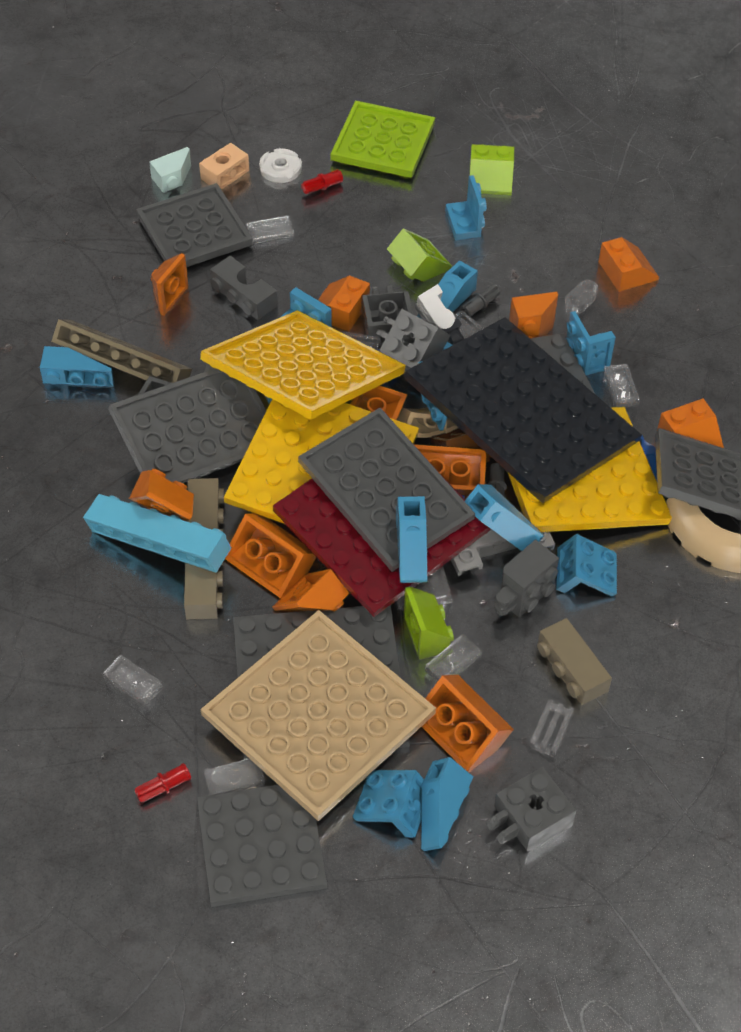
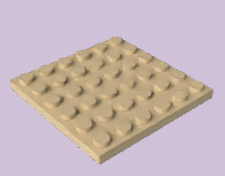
[201,610,436,821]

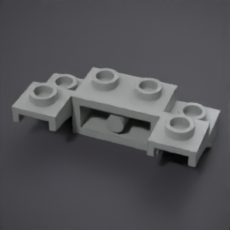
[451,512,555,576]

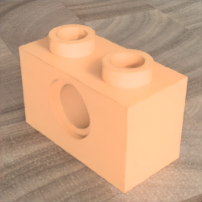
[199,143,249,190]

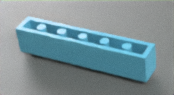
[83,494,231,573]

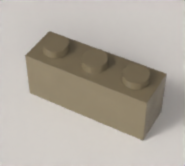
[537,618,612,705]

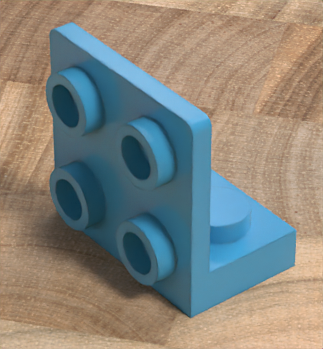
[445,175,487,240]
[281,287,332,328]
[566,311,616,375]
[556,534,617,596]
[353,770,424,838]

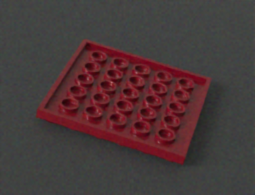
[273,479,491,617]

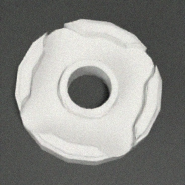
[259,148,302,183]

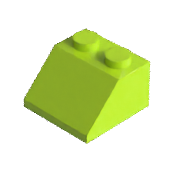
[469,144,514,195]
[387,228,453,282]
[404,587,454,660]

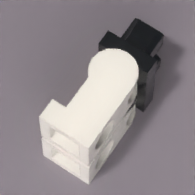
[415,284,464,345]

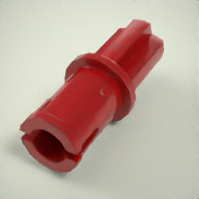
[301,169,343,194]
[135,763,191,803]

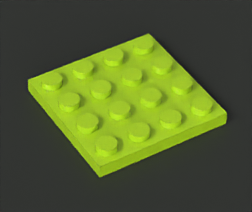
[330,100,435,178]

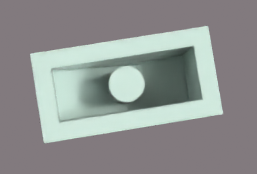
[149,147,191,193]

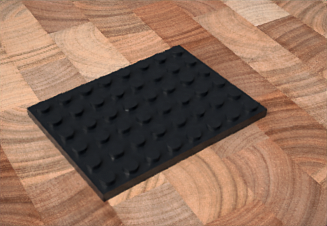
[404,317,642,503]

